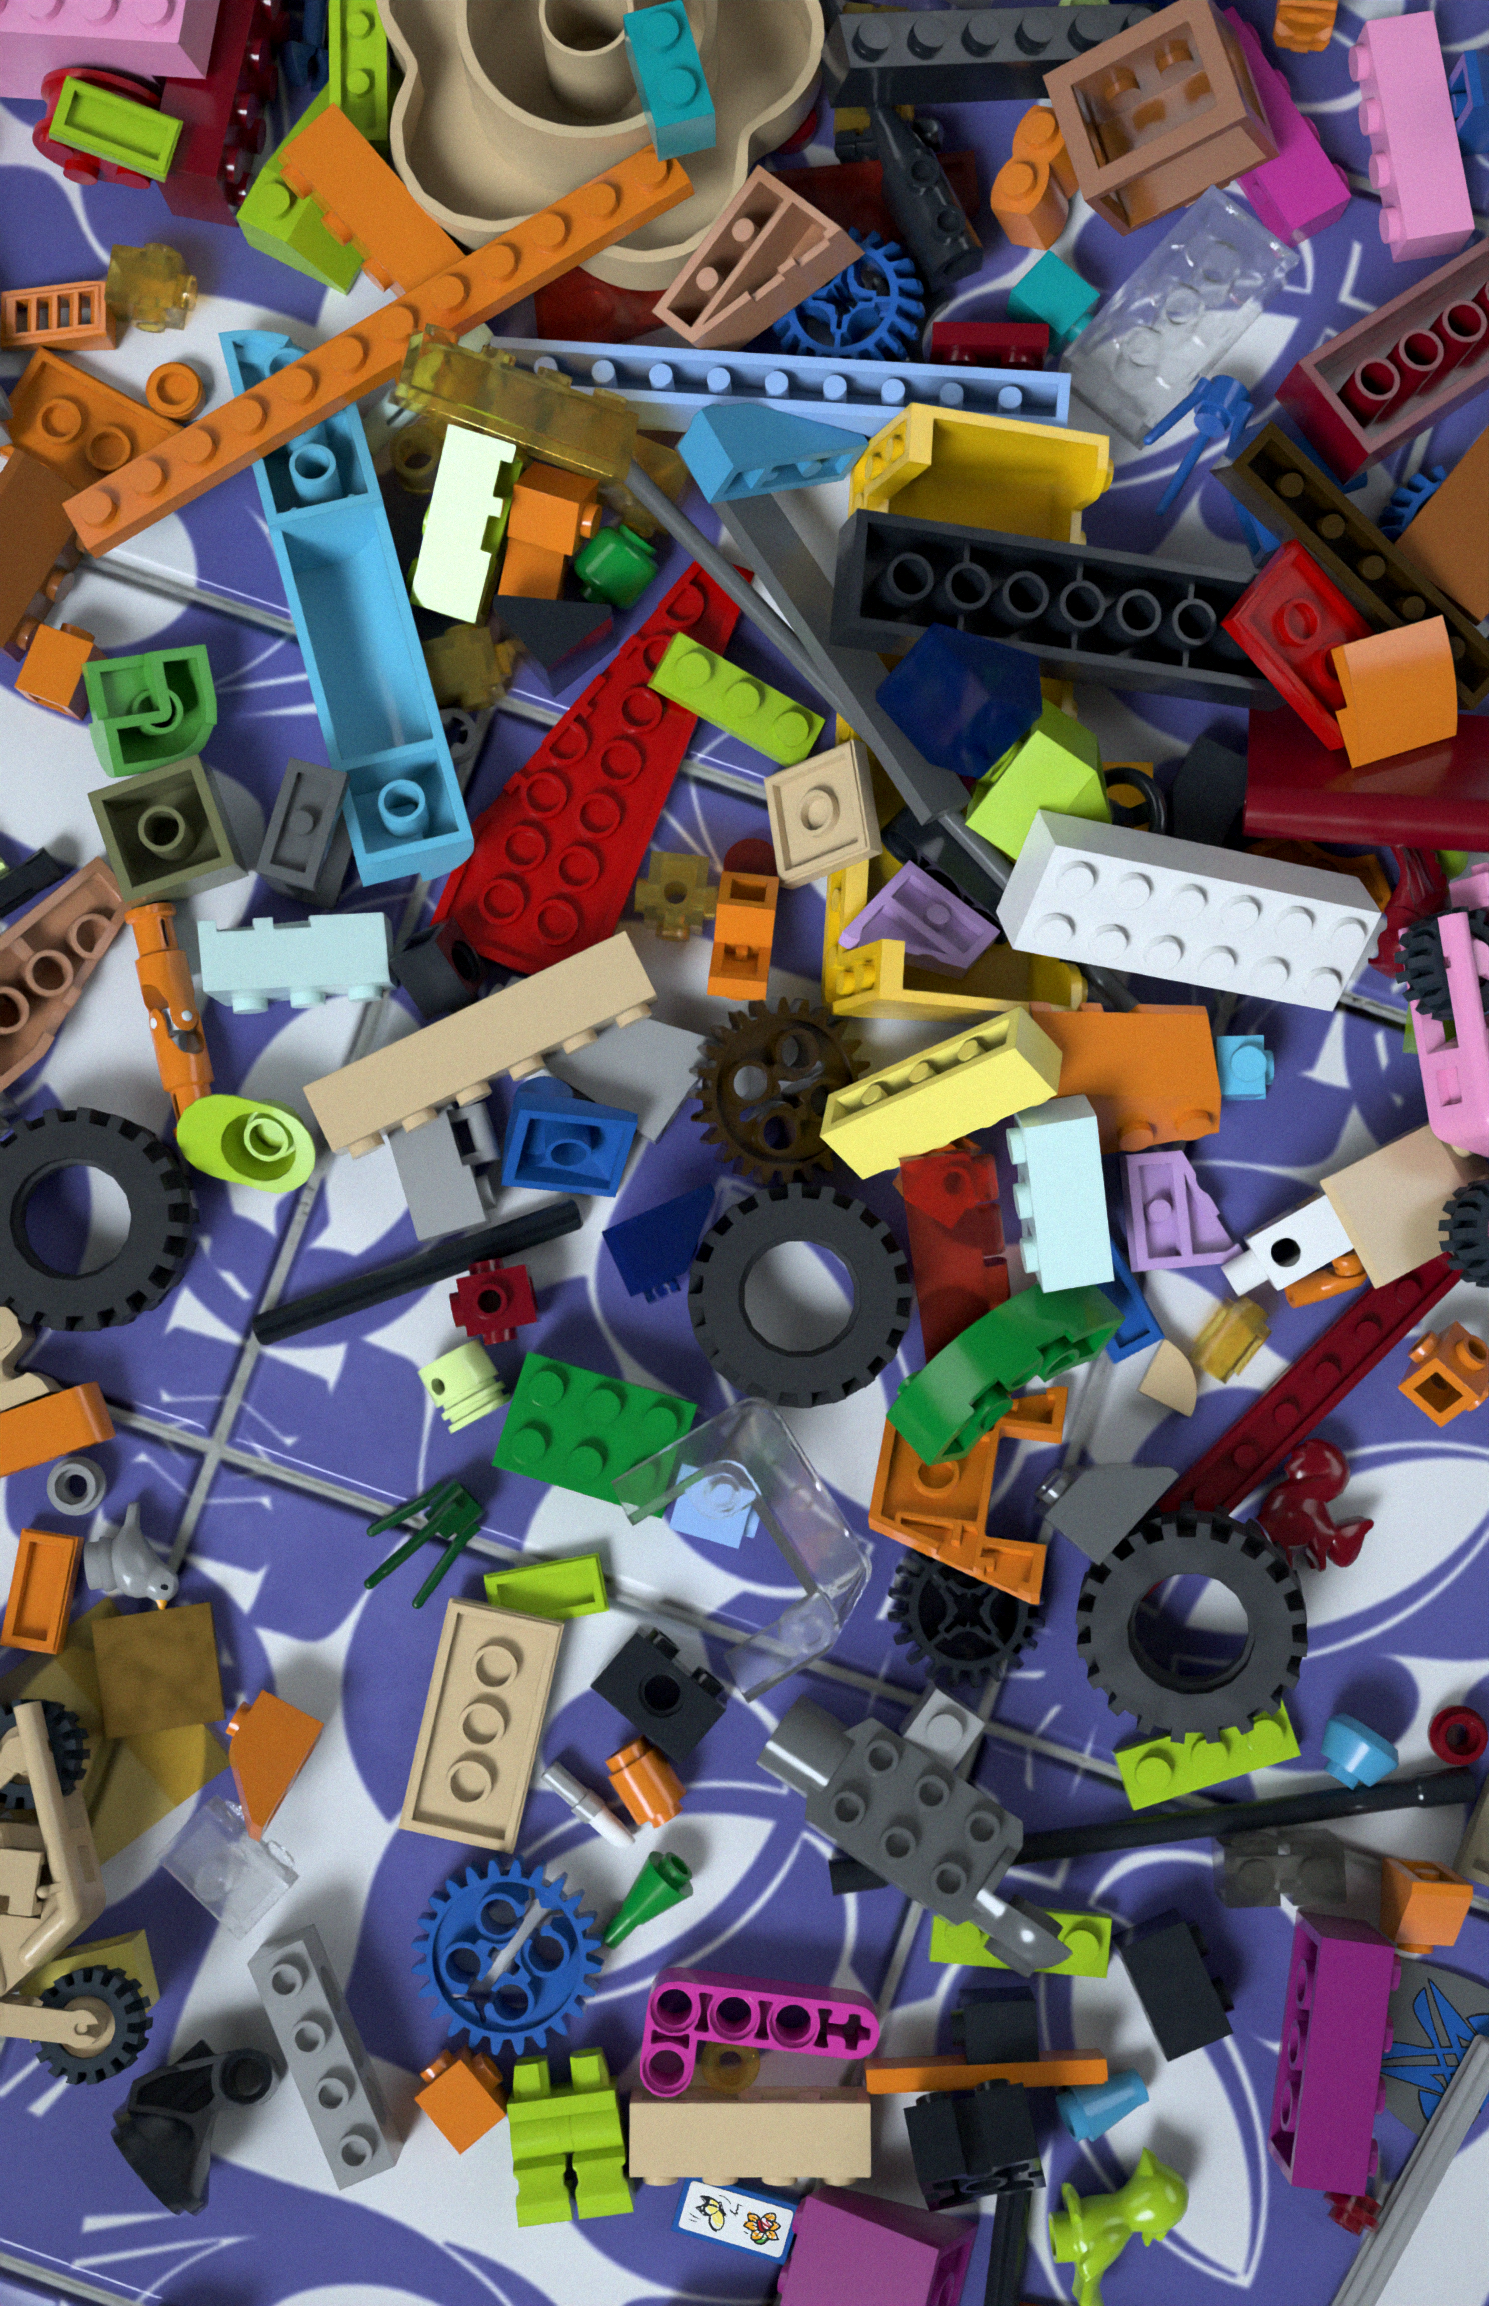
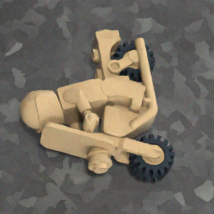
[0,1699,153,2085]

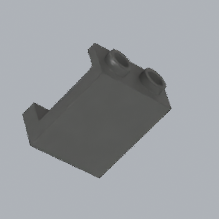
[255,757,353,910]

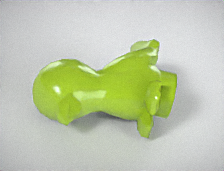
[1048,2147,1189,2306]

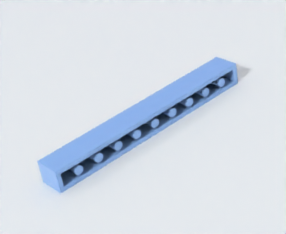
[485,336,1071,441]

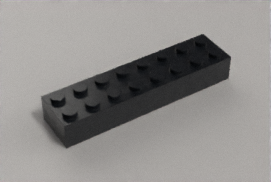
[829,508,1288,712]

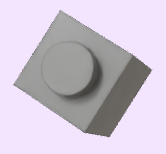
[898,1680,986,1772]

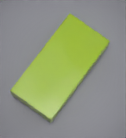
[49,75,183,183]
[483,1551,610,1620]

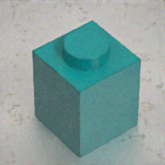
[1005,250,1100,357]

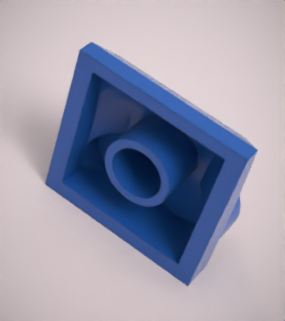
[501,1076,638,1198]

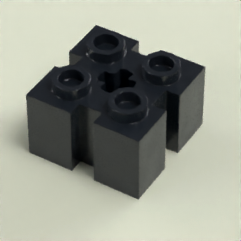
[903,2078,1047,2212]

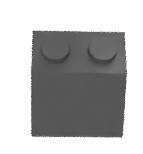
[1031,1461,1179,1565]

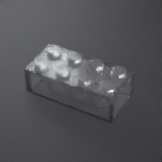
[1057,183,1300,451]

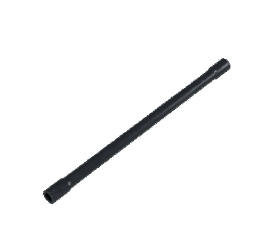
[828,1766,1476,1896]

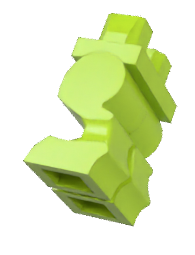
[507,2047,636,2228]

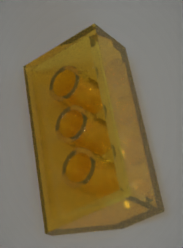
[387,323,639,485]

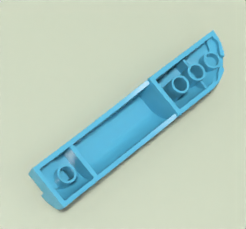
[218,330,474,887]

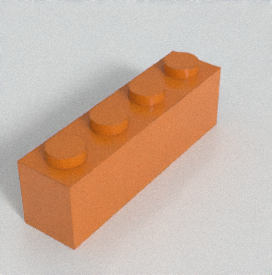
[277,102,466,298]

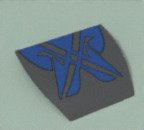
[1380,1956,1489,2138]

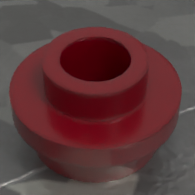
[1427,1705,1488,1765]
[1322,2191,1382,2237]

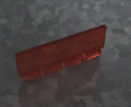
[899,1147,1012,1365]

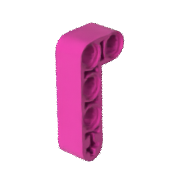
[640,1967,880,2097]

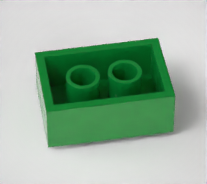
[492,1351,698,1519]

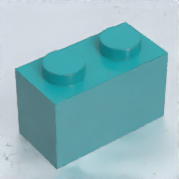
[623,0,716,162]

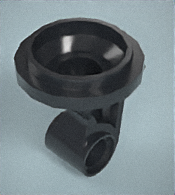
[110,2039,281,2216]

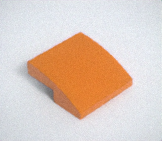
[1331,615,1457,768]

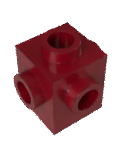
[449,1258,542,1346]

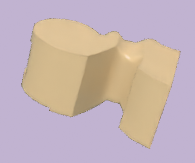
[0,1307,63,1414]

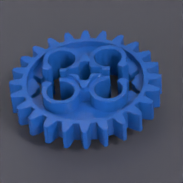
[411,1854,605,2055]

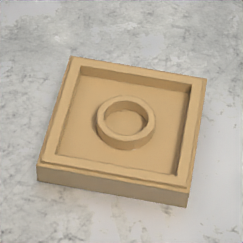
[764,739,883,890]

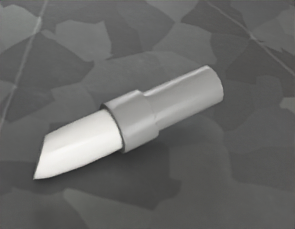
[540,1760,635,1847]

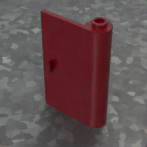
[1242,703,1489,854]

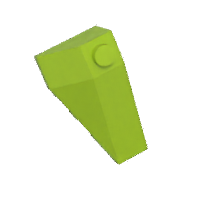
[236,67,404,296]

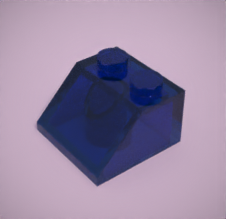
[875,622,1043,779]
[601,1182,717,1305]

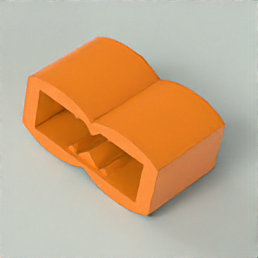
[990,105,1079,251]

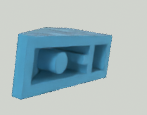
[677,402,869,504]

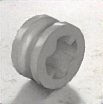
[439,708,480,765]

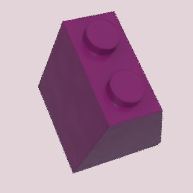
[777,2185,978,2306]

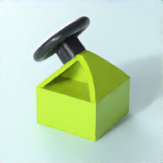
[965,696,1167,860]

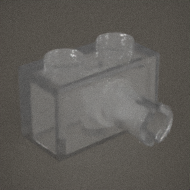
[154,1794,300,1941]

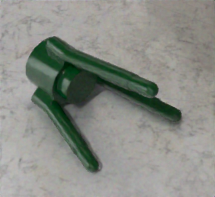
[364,1478,486,1609]

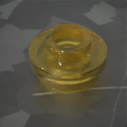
[701,2041,760,2093]

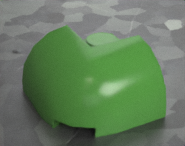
[81,644,217,778]

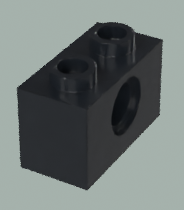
[590,1625,727,1765]

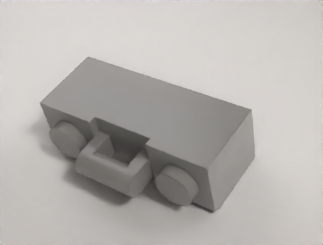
[387,1101,502,1243]

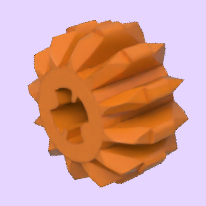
[1272,0,1339,54]

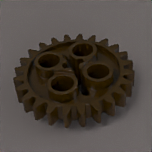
[687,996,871,1186]

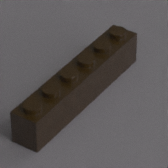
[1209,420,1489,710]

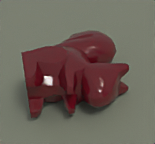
[1252,1438,1374,1572]

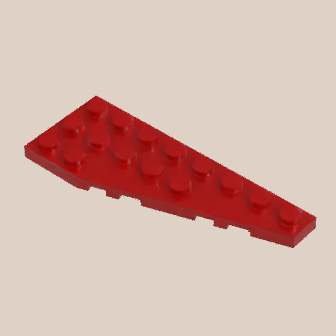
[429,560,755,977]

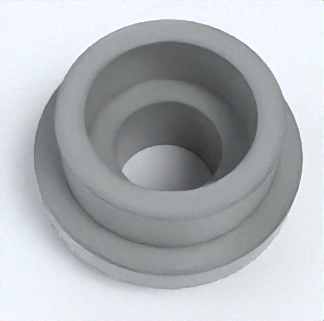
[47,1456,107,1516]

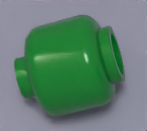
[574,522,659,610]

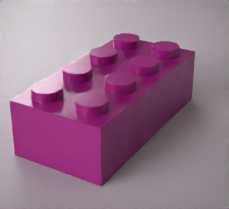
[1267,1910,1401,2197]

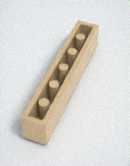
[302,931,659,1160]

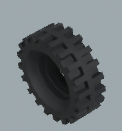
[0,1107,199,1332]
[687,1183,913,1409]
[1075,1501,1308,1744]

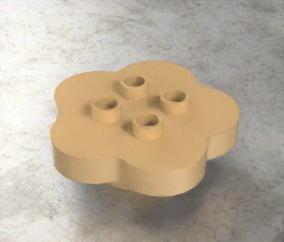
[376,0,824,291]

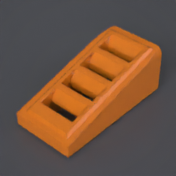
[0,281,116,351]

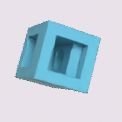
[1212,1035,1274,1101]

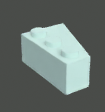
[197,912,398,1014]
[1006,1094,1114,1293]

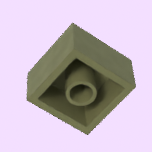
[87,754,249,909]

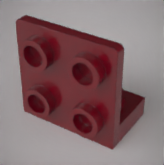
[929,321,1049,372]

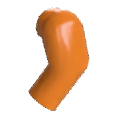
[1284,1248,1368,1309]

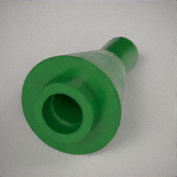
[599,1851,693,1950]

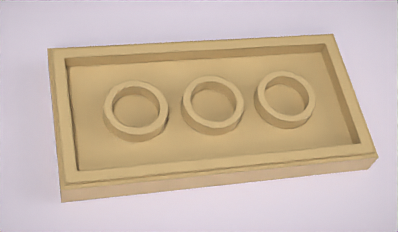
[398,1595,566,1854]

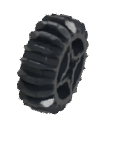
[887,1534,1046,1688]

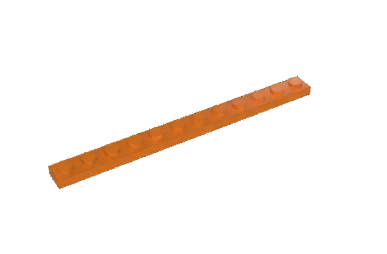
[62,143,695,559]

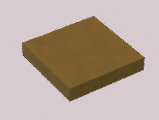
[91,1602,227,1740]

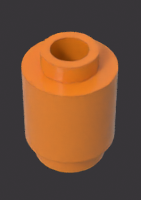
[604,1734,687,1829]

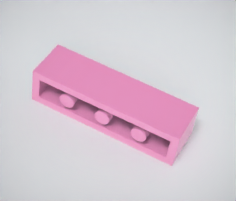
[1348,10,1475,263]

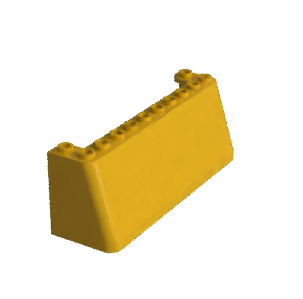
[821,402,1114,1024]

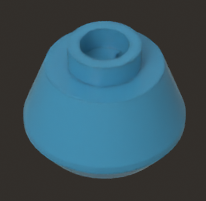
[1320,1712,1399,1790]

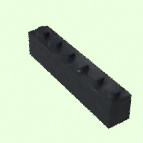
[820,3,1161,109]

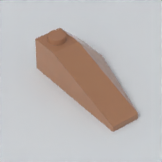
[0,855,132,1093]

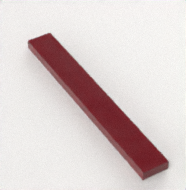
[1139,1251,1463,1601]

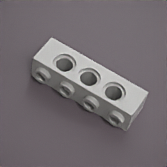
[247,1924,405,2191]

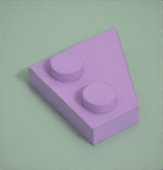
[838,860,1000,980]
[1119,1150,1244,1272]

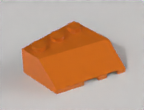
[1029,1001,1221,1155]

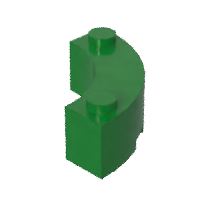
[885,1280,1126,1466]

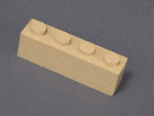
[629,2086,871,2186]

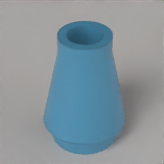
[1055,2067,1149,2142]

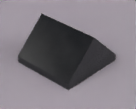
[493,594,617,698]

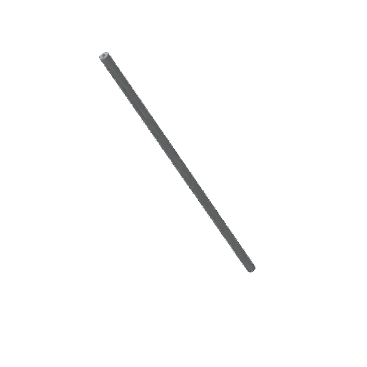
[615,458,1141,1013]

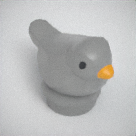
[84,1502,179,1610]

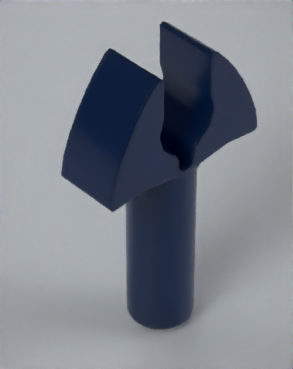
[279,0,329,92]

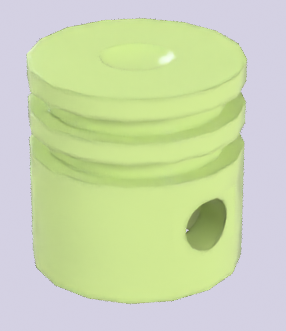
[417,1338,513,1434]

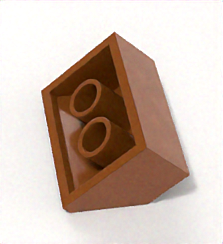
[0,447,90,663]

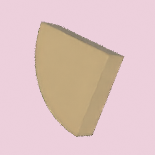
[1136,1339,1197,1418]

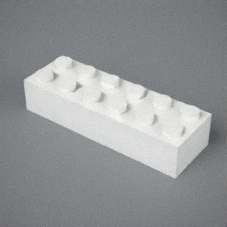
[996,809,1382,1012]

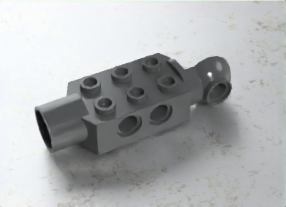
[756,1694,1073,1979]

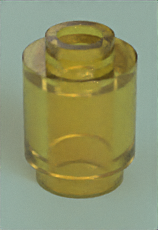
[1187,1295,1273,1385]

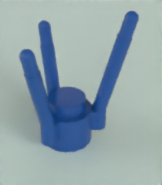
[1143,375,1255,516]

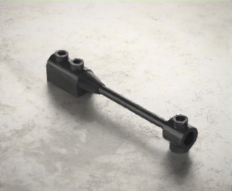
[819,0,985,294]

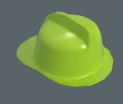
[177,1093,316,1194]

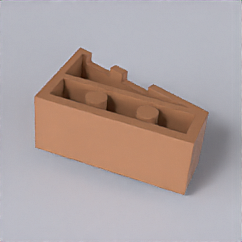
[652,165,865,352]

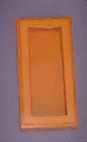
[0,1528,85,1655]

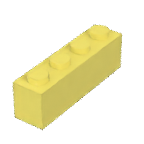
[820,1006,1063,1180]

